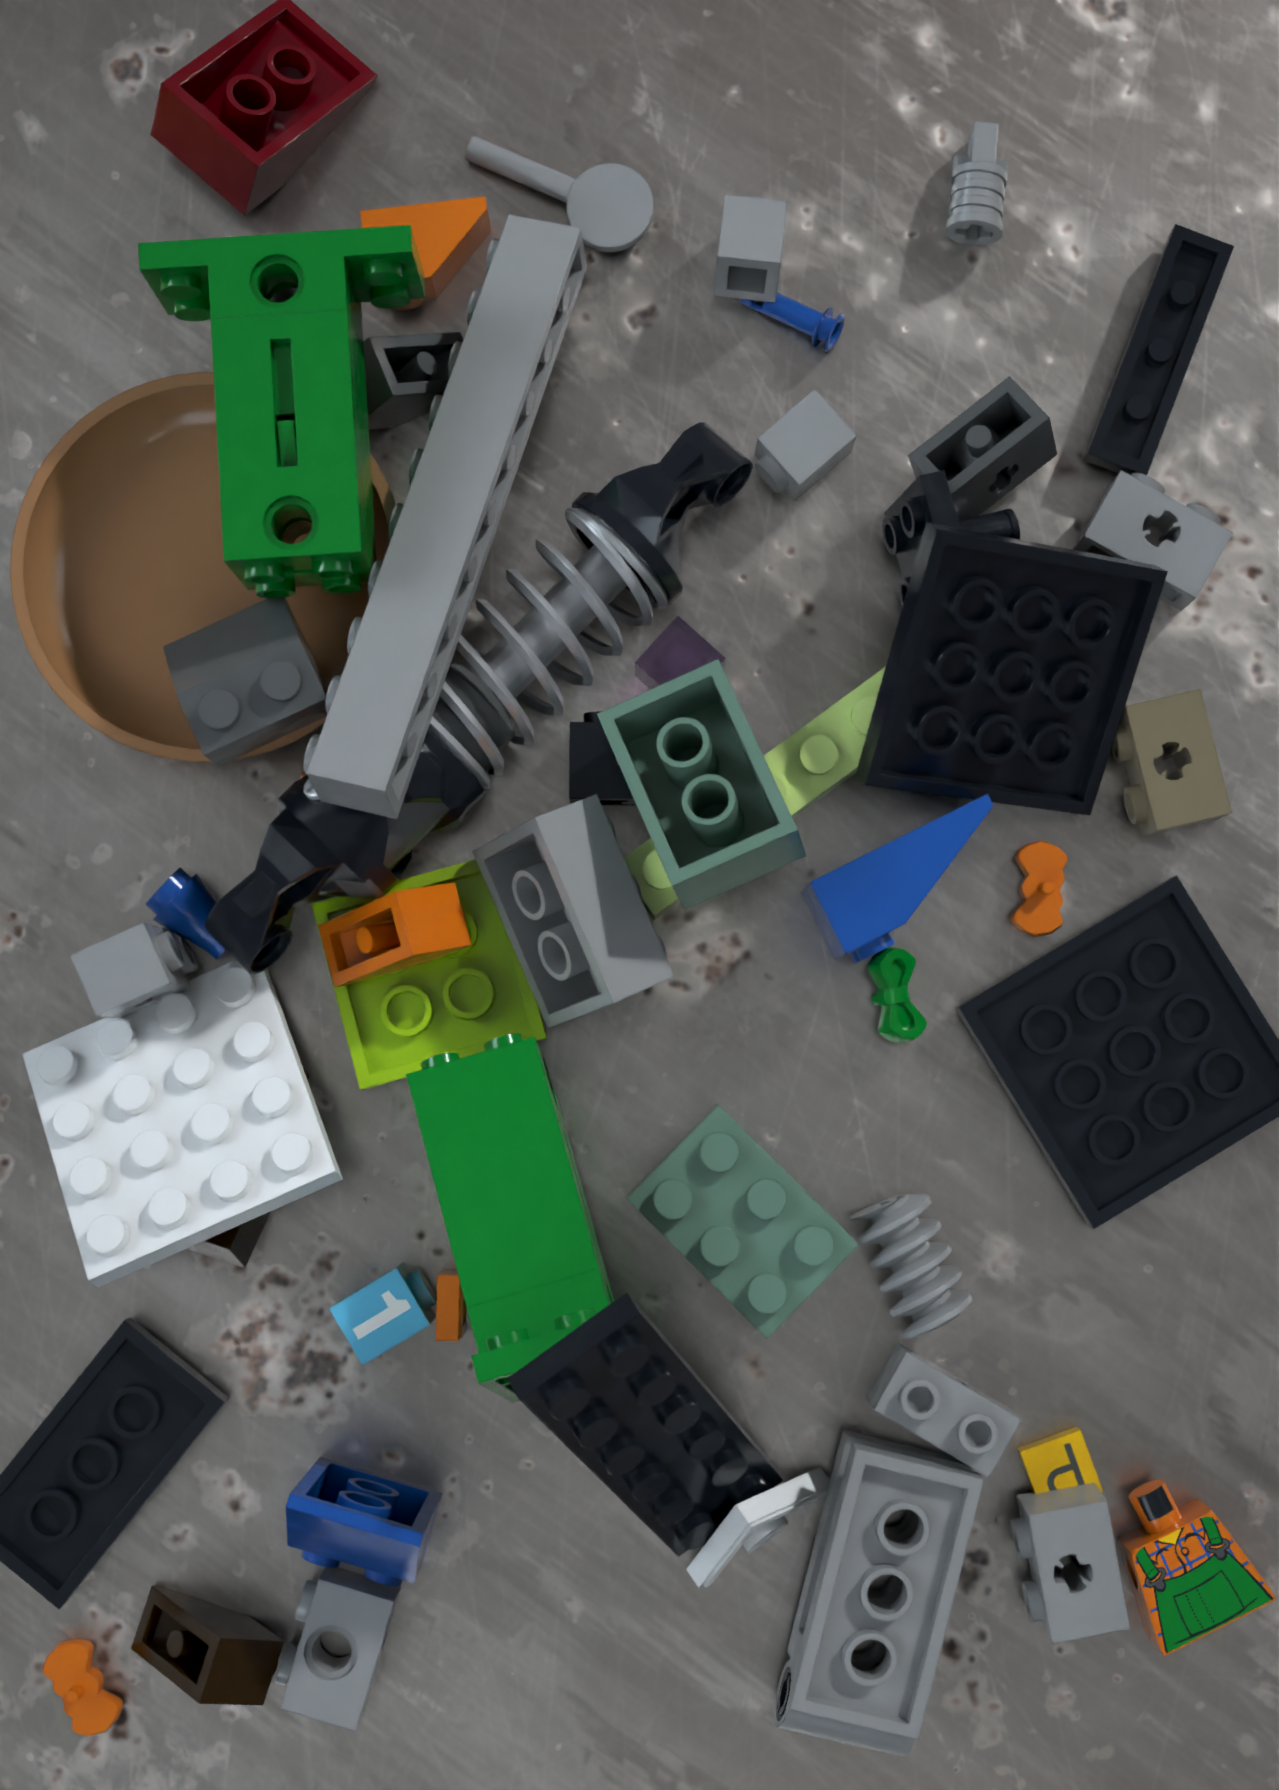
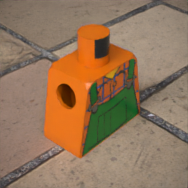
[1118,1479,1276,1656]

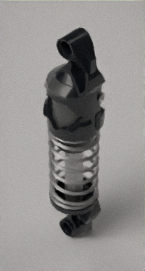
[205,422,753,975]

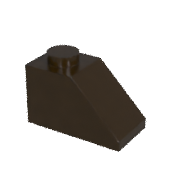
[131,1586,284,1706]

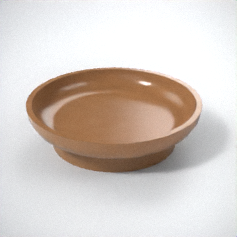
[10,372,396,762]

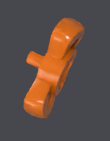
[1009,840,1068,937]
[43,1638,123,1736]

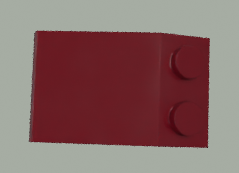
[150,0,378,216]

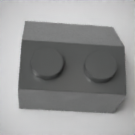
[163,596,328,766]

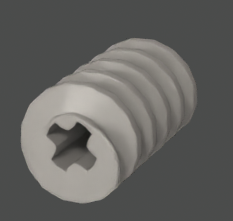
[850,1193,973,1340]

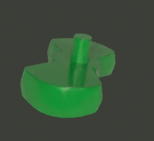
[867,947,927,1044]

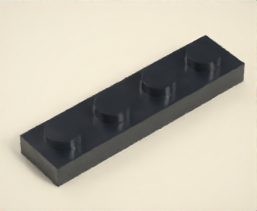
[1083,224,1234,475]

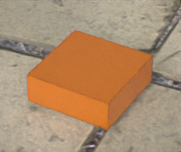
[435,1269,467,1341]

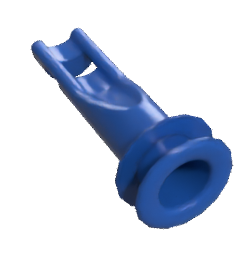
[740,292,845,352]

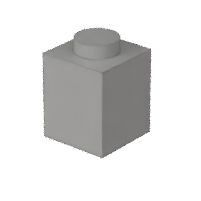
[713,195,787,302]
[754,389,857,501]

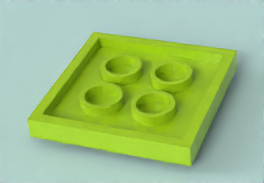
[312,859,548,1091]

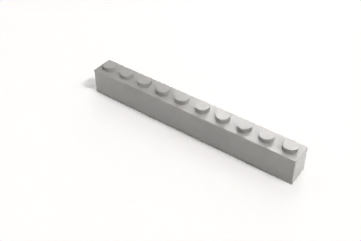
[304,214,587,819]

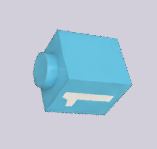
[329,1262,437,1366]

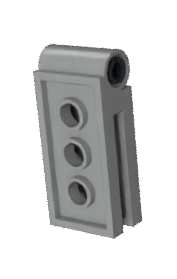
[774,1430,984,1757]

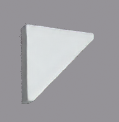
[686,1466,830,1588]

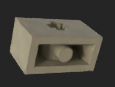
[1111,689,1232,837]

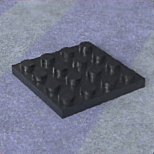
[855,522,1168,815]
[955,875,1279,1229]

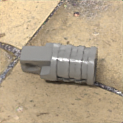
[946,121,1009,245]

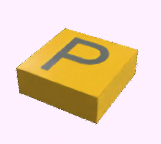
[1016,1426,1103,1494]

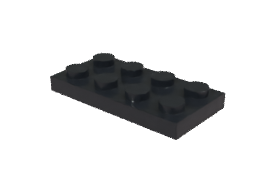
[0,1317,229,1609]

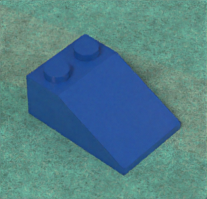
[801,793,993,964]
[286,1457,443,1587]

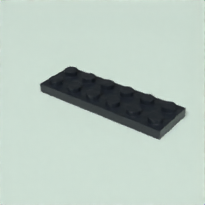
[507,1292,783,1557]

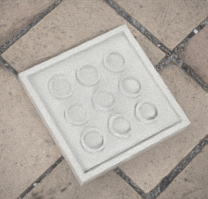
[22,960,343,1288]

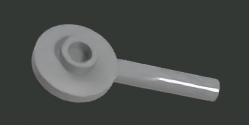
[465,136,654,252]

